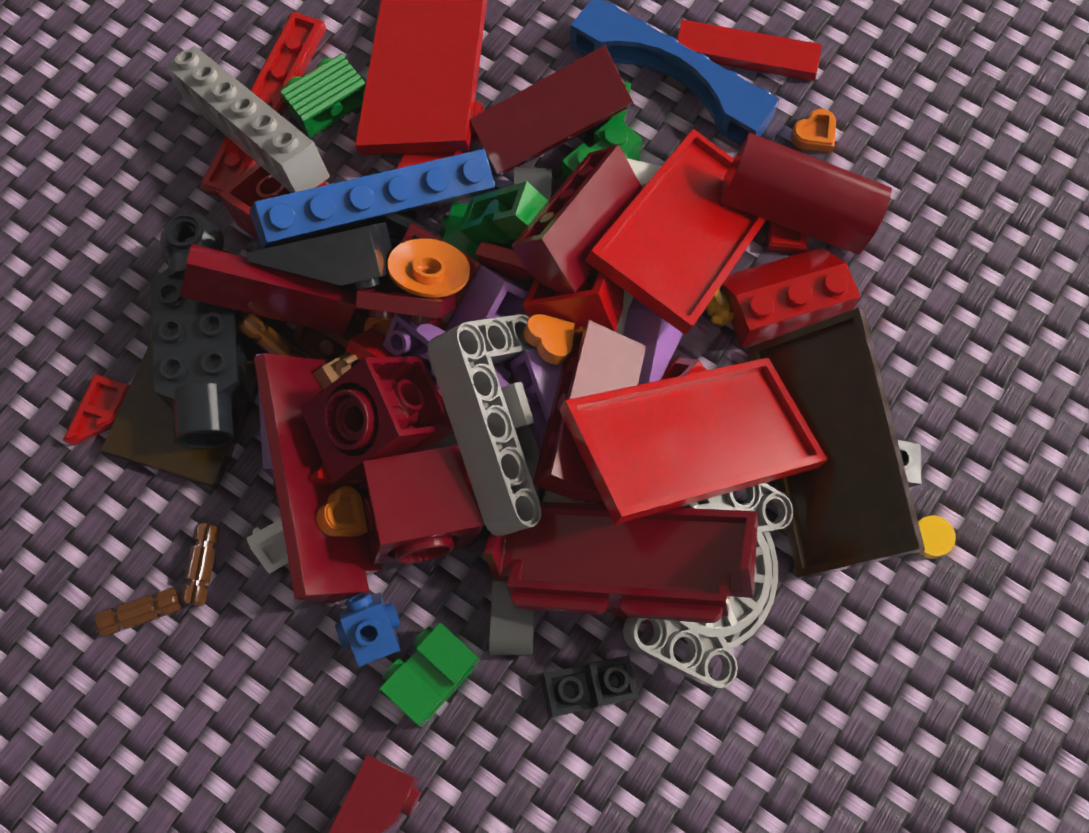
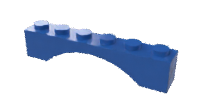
[570,0,779,146]
[249,149,496,250]

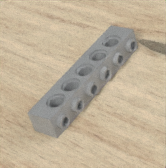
[165,46,330,193]

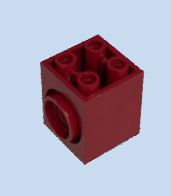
[300,356,453,483]
[357,445,484,566]

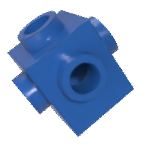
[335,592,401,667]

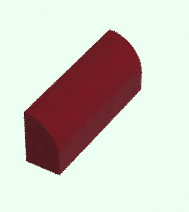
[470,45,634,176]
[719,132,892,255]
[512,144,643,293]
[181,244,358,335]
[533,320,646,501]

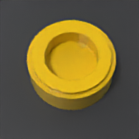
[917,515,956,559]

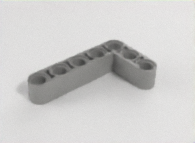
[428,314,541,536]

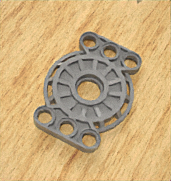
[623,483,793,688]

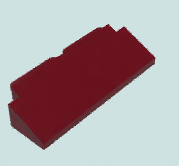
[254,353,380,604]
[484,502,758,623]

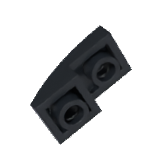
[540,655,639,718]

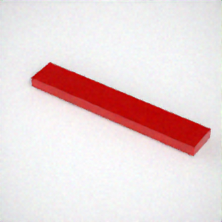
[200,11,326,198]

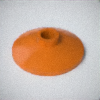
[387,239,470,298]

